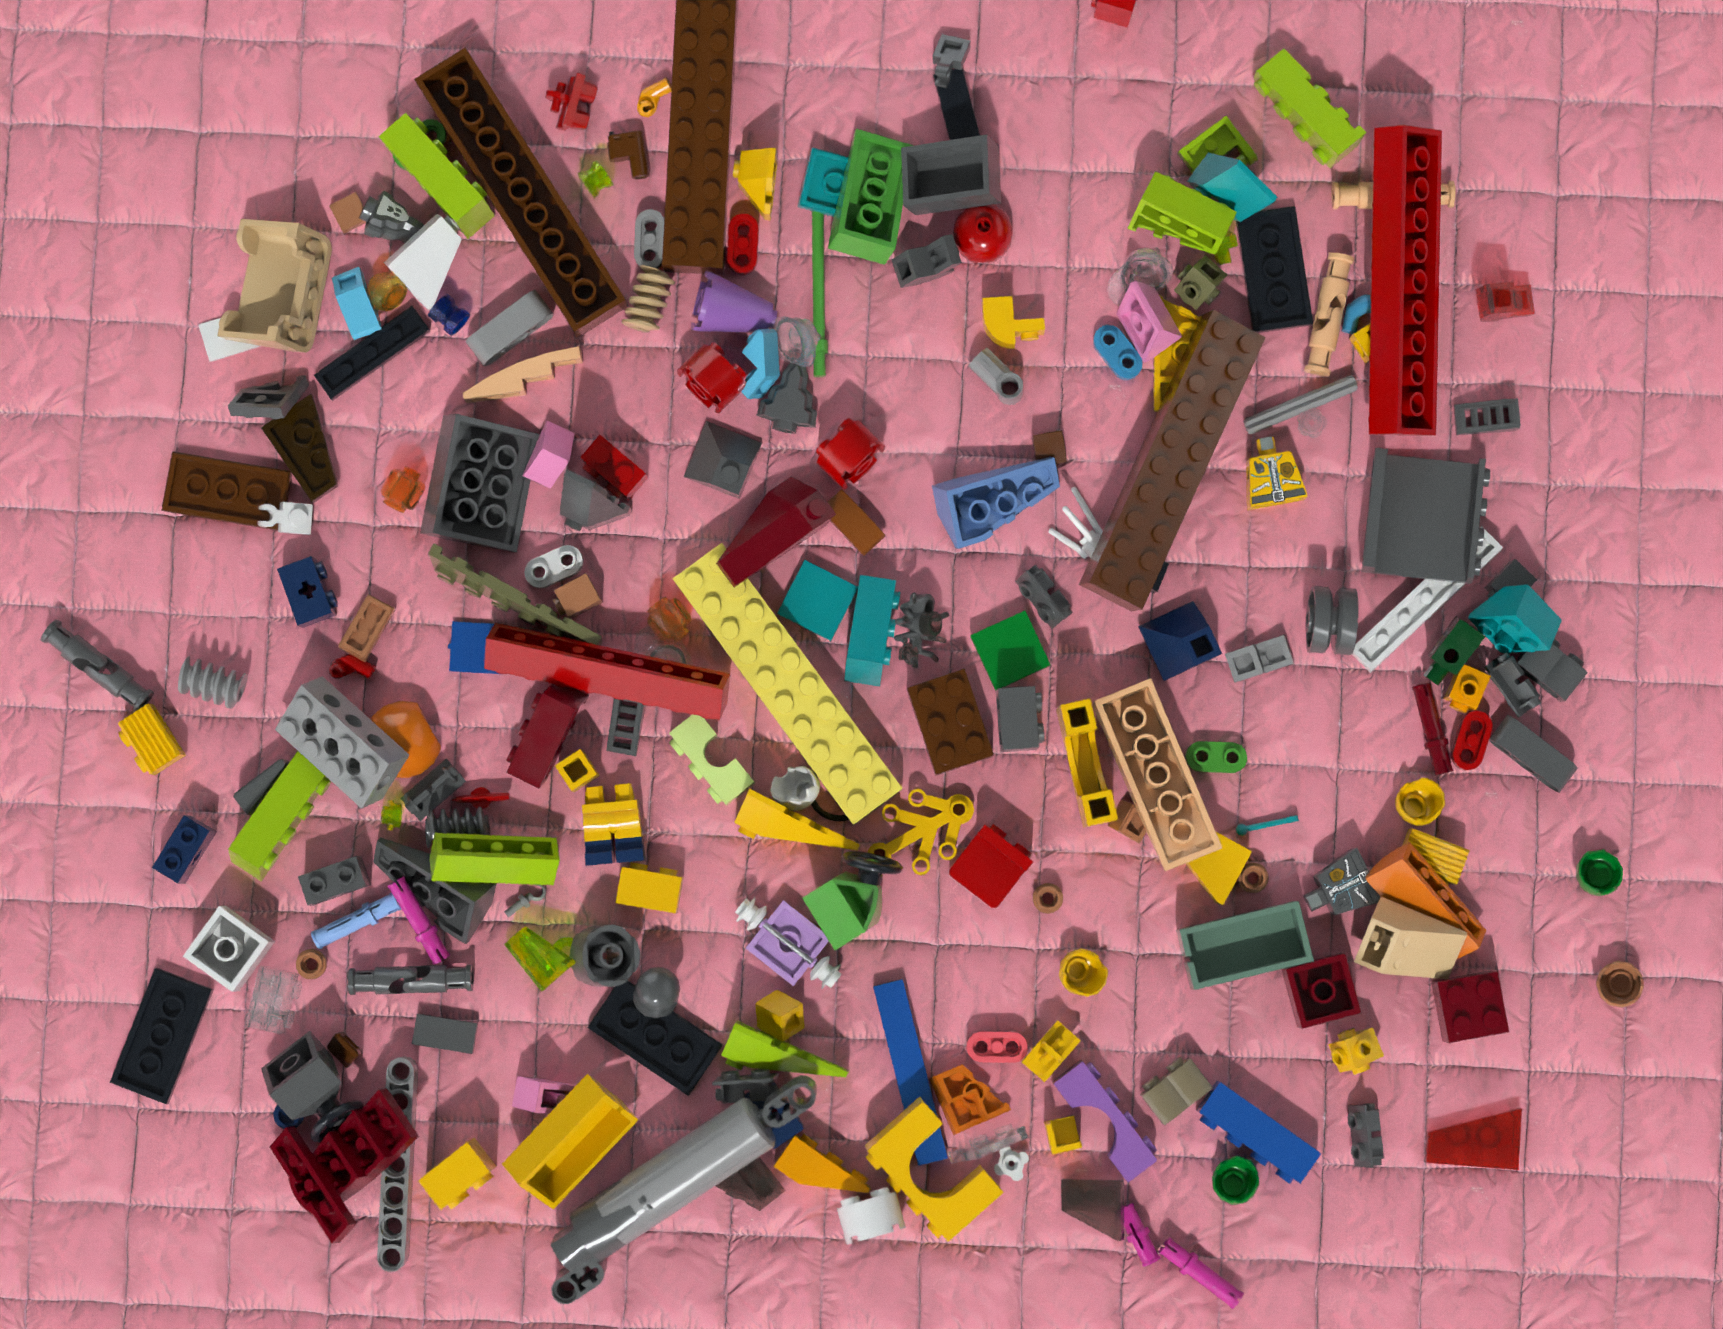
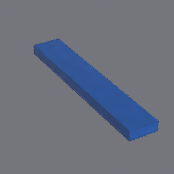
[873,979,948,1166]

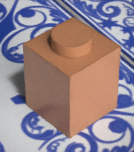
[553,573,603,619]

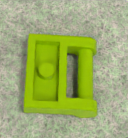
[1177,116,1258,174]

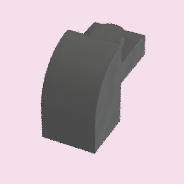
[891,234,962,288]

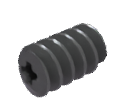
[425,807,490,848]

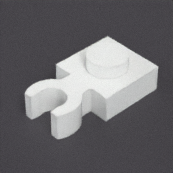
[258,502,313,535]

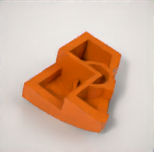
[929,1064,1011,1135]

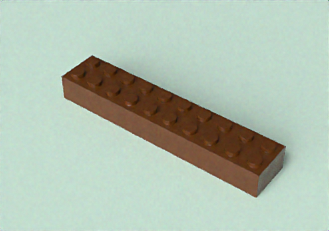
[662,0,738,275]
[414,47,628,338]
[1079,310,1266,612]

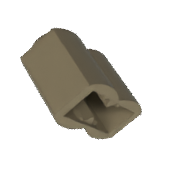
[1140,1057,1213,1125]

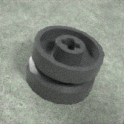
[1305,586,1358,655]

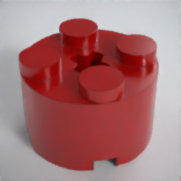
[677,342,747,413]
[816,417,885,489]

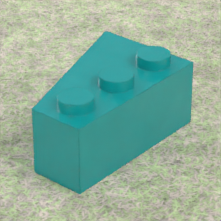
[844,575,901,687]

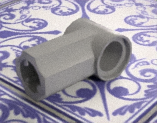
[969,348,1023,405]

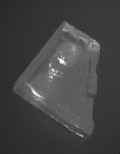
[947,1124,1029,1164]

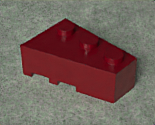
[506,684,589,789]

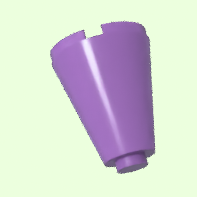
[691,271,777,333]

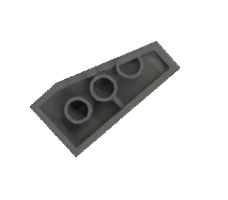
[560,470,632,532]
[373,838,497,944]

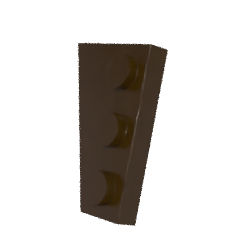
[261,394,338,503]

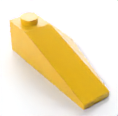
[734,789,860,851]

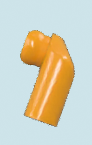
[637,78,671,117]

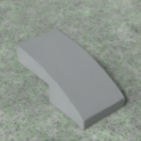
[1225,635,1295,683]

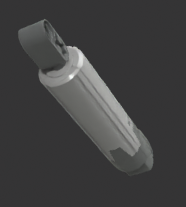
[550,1076,817,1304]

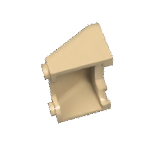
[217,219,332,353]

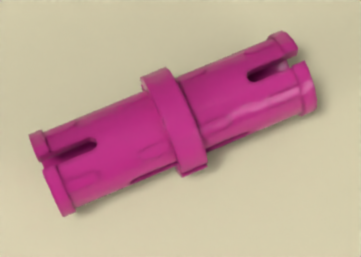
[1116,1203,1161,1267]

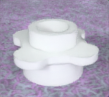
[994,1146,1029,1181]

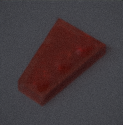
[1425,1108,1522,1170]

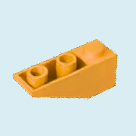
[774,1133,871,1193]

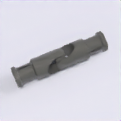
[41,620,154,711]
[348,965,474,995]

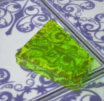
[504,926,576,992]

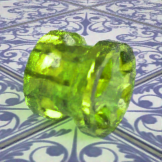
[577,160,614,198]

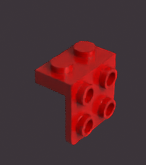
[949,824,1033,908]

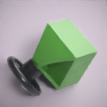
[802,851,903,950]

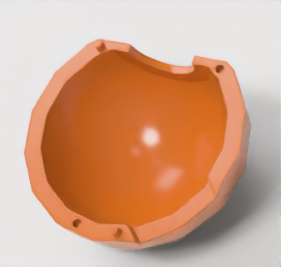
[370,701,441,778]

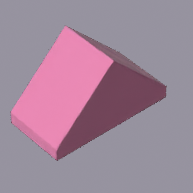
[522,421,575,488]

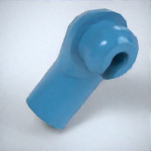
[1342,294,1371,334]

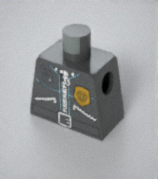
[1304,848,1380,915]

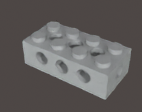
[275,676,409,809]

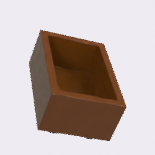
[906,669,994,776]

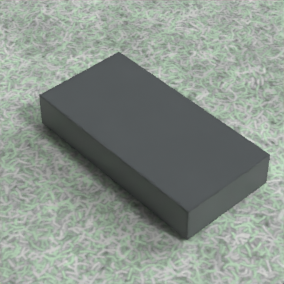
[412,1014,478,1054]

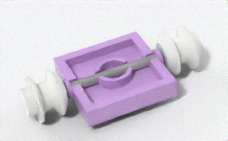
[735,897,842,989]

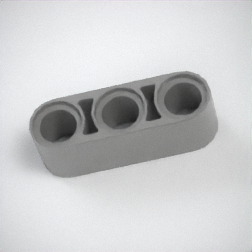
[466,290,554,366]

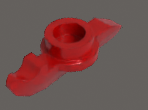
[451,787,510,809]

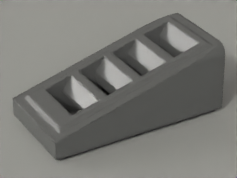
[1454,398,1520,435]
[606,699,646,756]
[233,759,289,815]

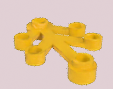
[867,789,974,875]

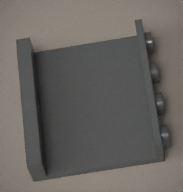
[1361,448,1490,584]

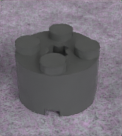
[570,925,640,987]

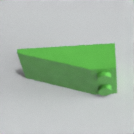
[828,129,913,265]

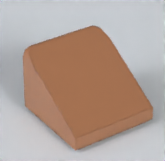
[1108,800,1146,844]

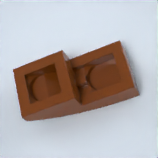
[828,489,886,556]

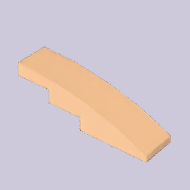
[463,346,583,403]

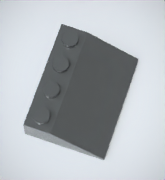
[420,414,539,552]

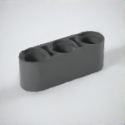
[1489,715,1578,793]

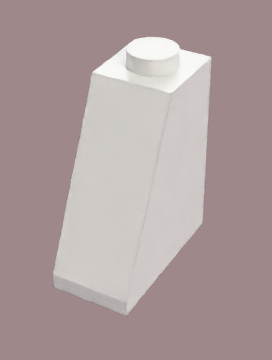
[384,214,462,310]

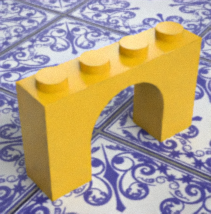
[1056,699,1118,828]
[865,1096,1004,1242]

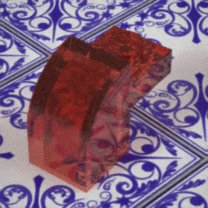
[1475,282,1535,322]

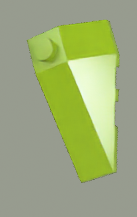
[721,1020,849,1077]

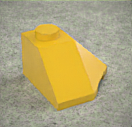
[733,148,778,221]

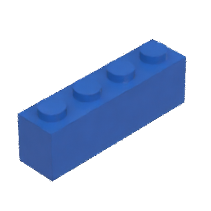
[1196,1081,1322,1184]

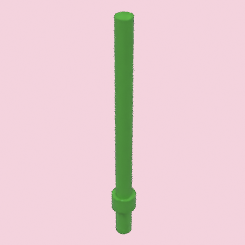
[810,211,828,377]

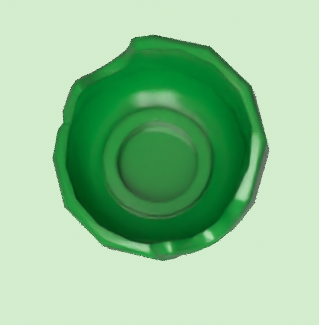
[1576,849,1623,896]
[1212,1156,1259,1205]

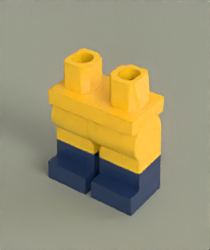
[582,783,646,866]

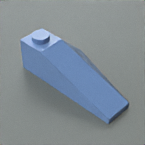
[932,457,1060,549]

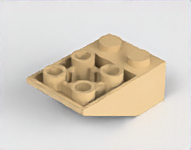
[1354,897,1468,979]

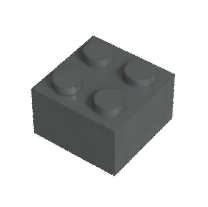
[996,686,1044,753]

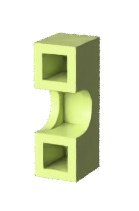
[669,714,755,805]

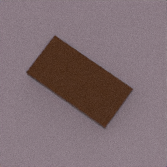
[161,451,292,531]

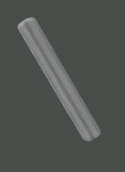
[1244,375,1358,434]

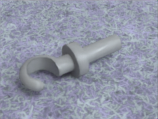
[504,885,546,917]

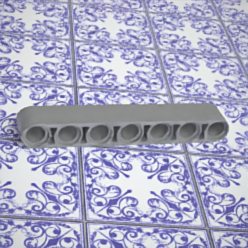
[377,1056,418,1272]

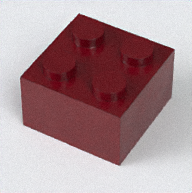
[1281,953,1361,1029]
[1431,970,1509,1043]

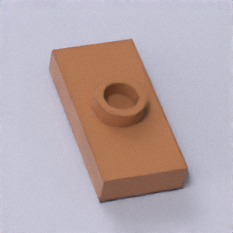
[338,594,395,662]

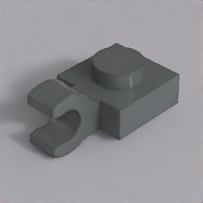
[933,34,970,88]

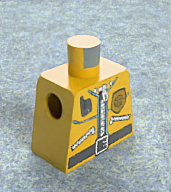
[1246,437,1308,511]

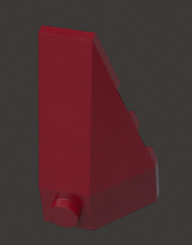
[716,477,836,588]

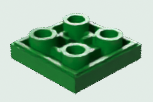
[970,610,1051,691]

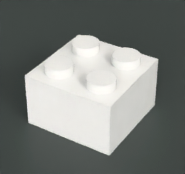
[183,906,275,992]

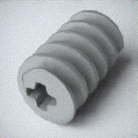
[178,656,248,709]

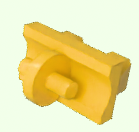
[1021,1020,1081,1082]

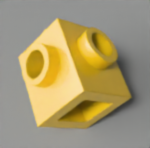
[1328,1027,1384,1075]

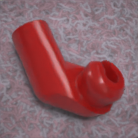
[329,654,376,679]

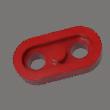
[727,213,759,275]
[1451,711,1493,770]

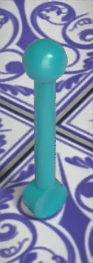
[1236,815,1299,836]

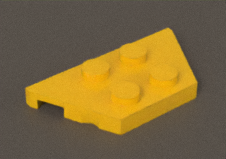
[1153,295,1202,412]

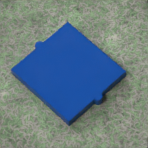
[448,621,505,674]

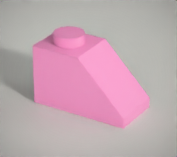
[512,1076,576,1114]

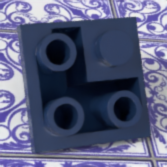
[1138,601,1222,681]

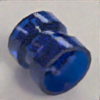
[428,294,471,336]

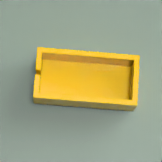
[502,1073,638,1210]

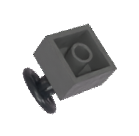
[261,1031,364,1143]

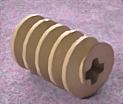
[621,265,675,333]

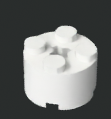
[837,1187,906,1245]

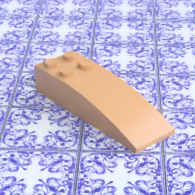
[1092,678,1222,872]

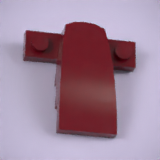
[269,1088,419,1244]

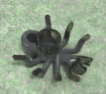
[894,592,949,668]

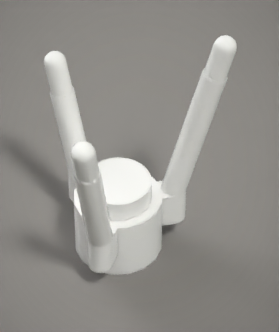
[1048,487,1103,559]

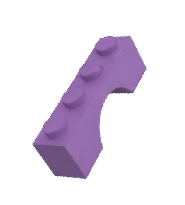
[1052,1060,1157,1183]

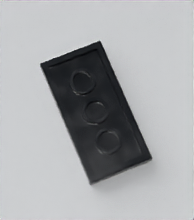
[1235,206,1313,333]
[110,968,214,1105]
[587,981,723,1096]

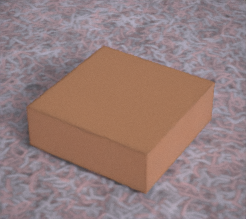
[329,192,366,234]

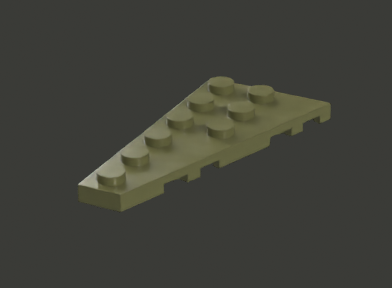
[428,543,603,646]

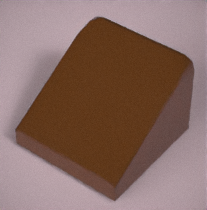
[1032,430,1067,464]
[327,1032,363,1068]

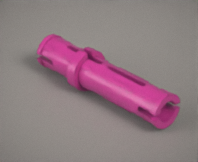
[387,876,450,965]
[1158,1237,1244,1309]

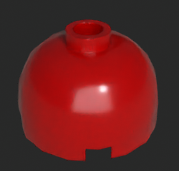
[953,204,1013,263]

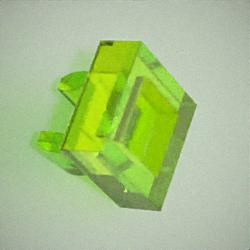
[1207,230,1238,265]

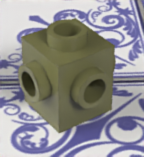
[1174,255,1227,310]

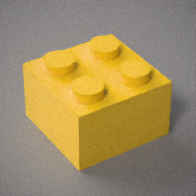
[418,1137,497,1210]

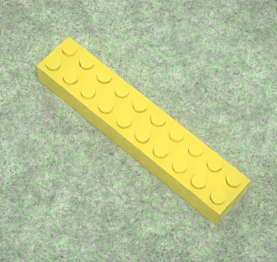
[673,543,903,825]

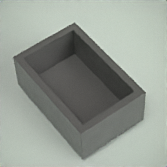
[901,135,1001,215]

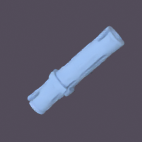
[311,892,401,950]

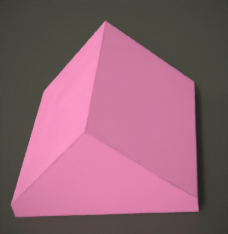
[1117,281,1183,363]

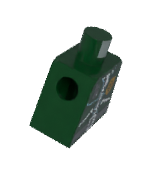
[1424,616,1485,685]

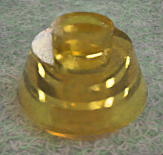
[367,272,407,311]

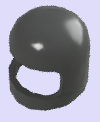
[633,967,680,1018]

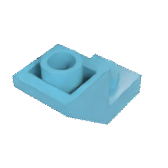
[332,267,382,340]
[741,329,780,399]

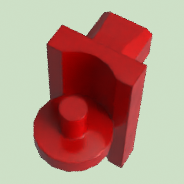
[545,73,598,131]

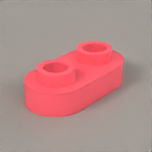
[966,1031,1028,1063]

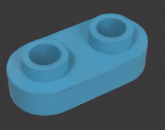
[1093,325,1143,380]

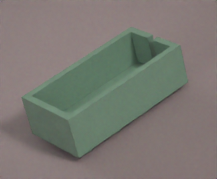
[1176,901,1314,990]

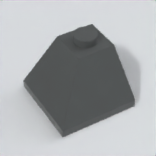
[684,421,762,499]

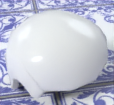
[770,766,820,811]

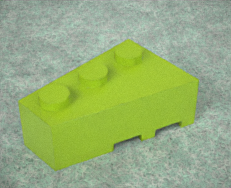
[1127,171,1237,254]

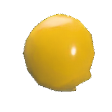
[1395,777,1445,826]
[1059,949,1108,997]

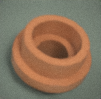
[1238,863,1269,893]
[1033,883,1063,914]
[296,949,327,979]

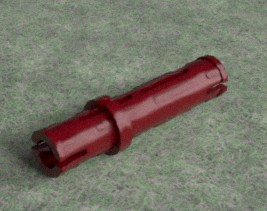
[1412,682,1454,776]

